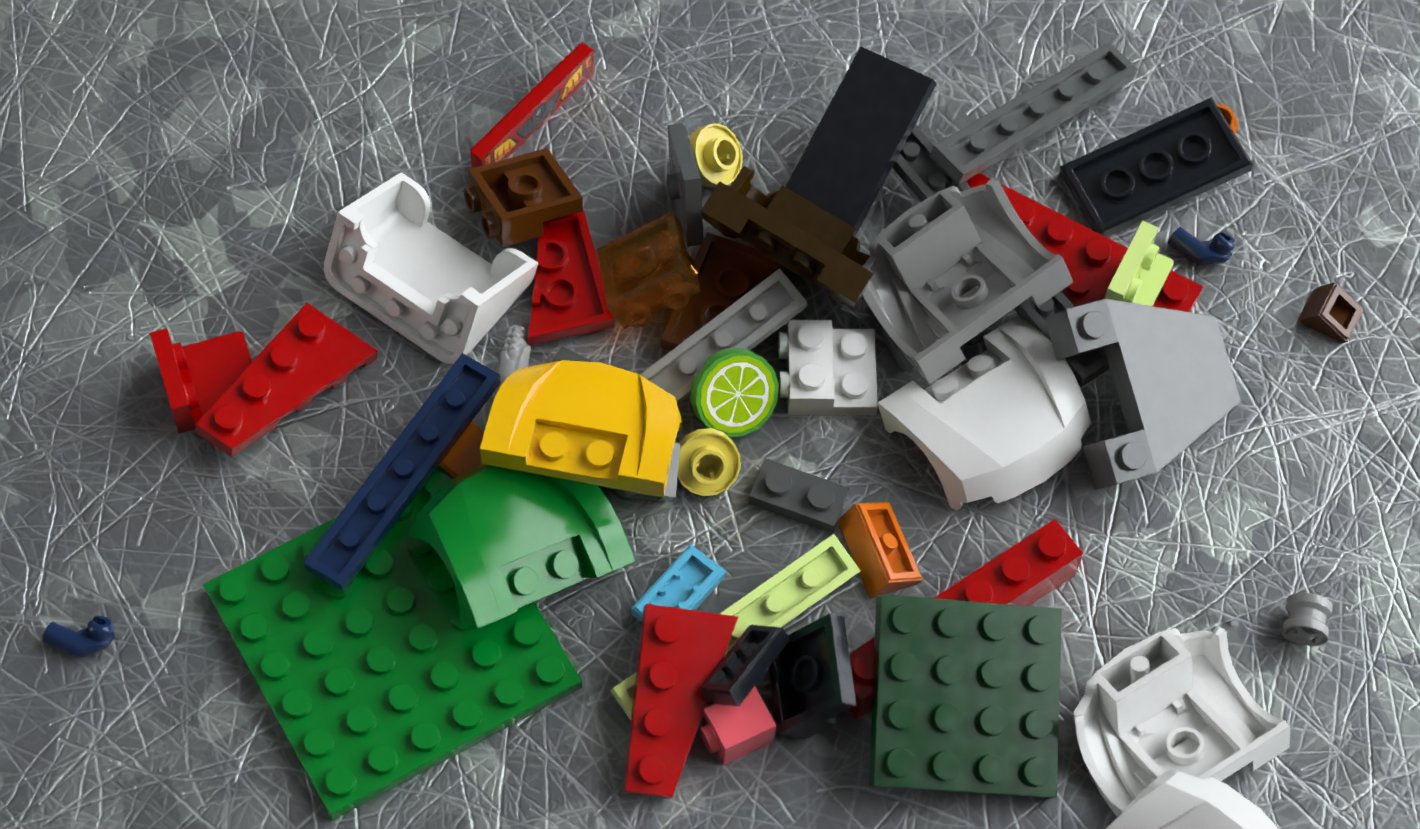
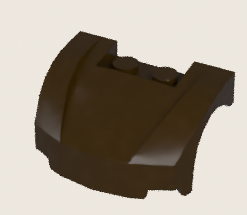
[701,166,874,309]

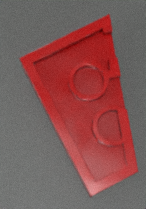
[528,209,614,346]

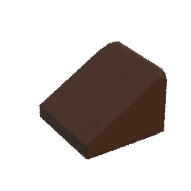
[1298,282,1364,343]

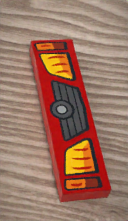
[470,42,594,168]

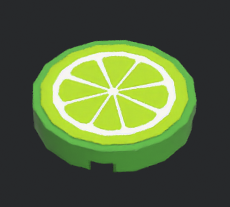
[690,348,779,437]

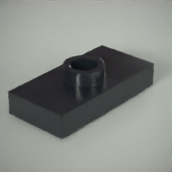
[699,625,791,707]

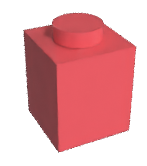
[699,686,776,765]

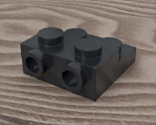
[769,613,856,740]

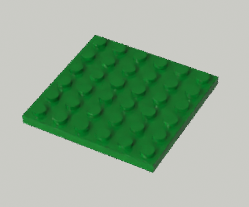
[203,465,582,821]

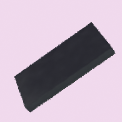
[785,46,937,235]
[1060,97,1253,237]

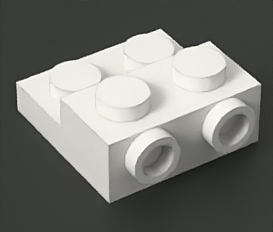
[778,320,878,415]

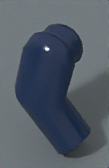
[1168,227,1236,265]
[42,616,115,658]

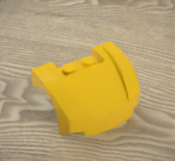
[480,360,683,498]

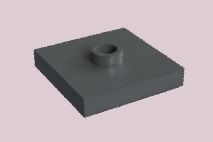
[666,123,704,247]

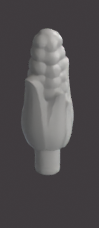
[495,325,531,394]

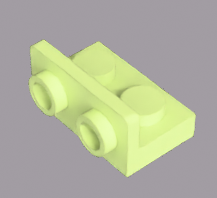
[1104,220,1174,306]

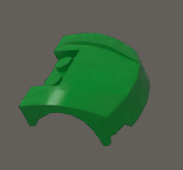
[409,464,635,629]

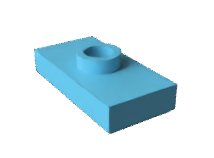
[631,544,726,622]

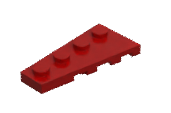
[195,302,378,457]
[623,604,738,799]

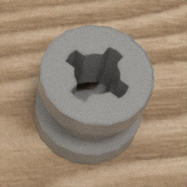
[1281,593,1333,646]

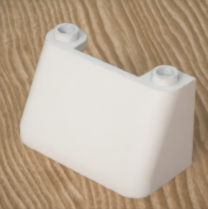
[324,173,538,364]

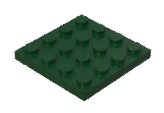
[869,594,1062,798]

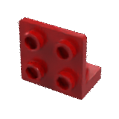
[150,328,252,434]

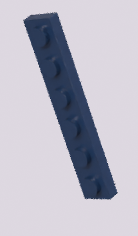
[304,353,501,593]

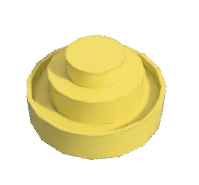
[689,123,743,188]
[678,428,741,496]

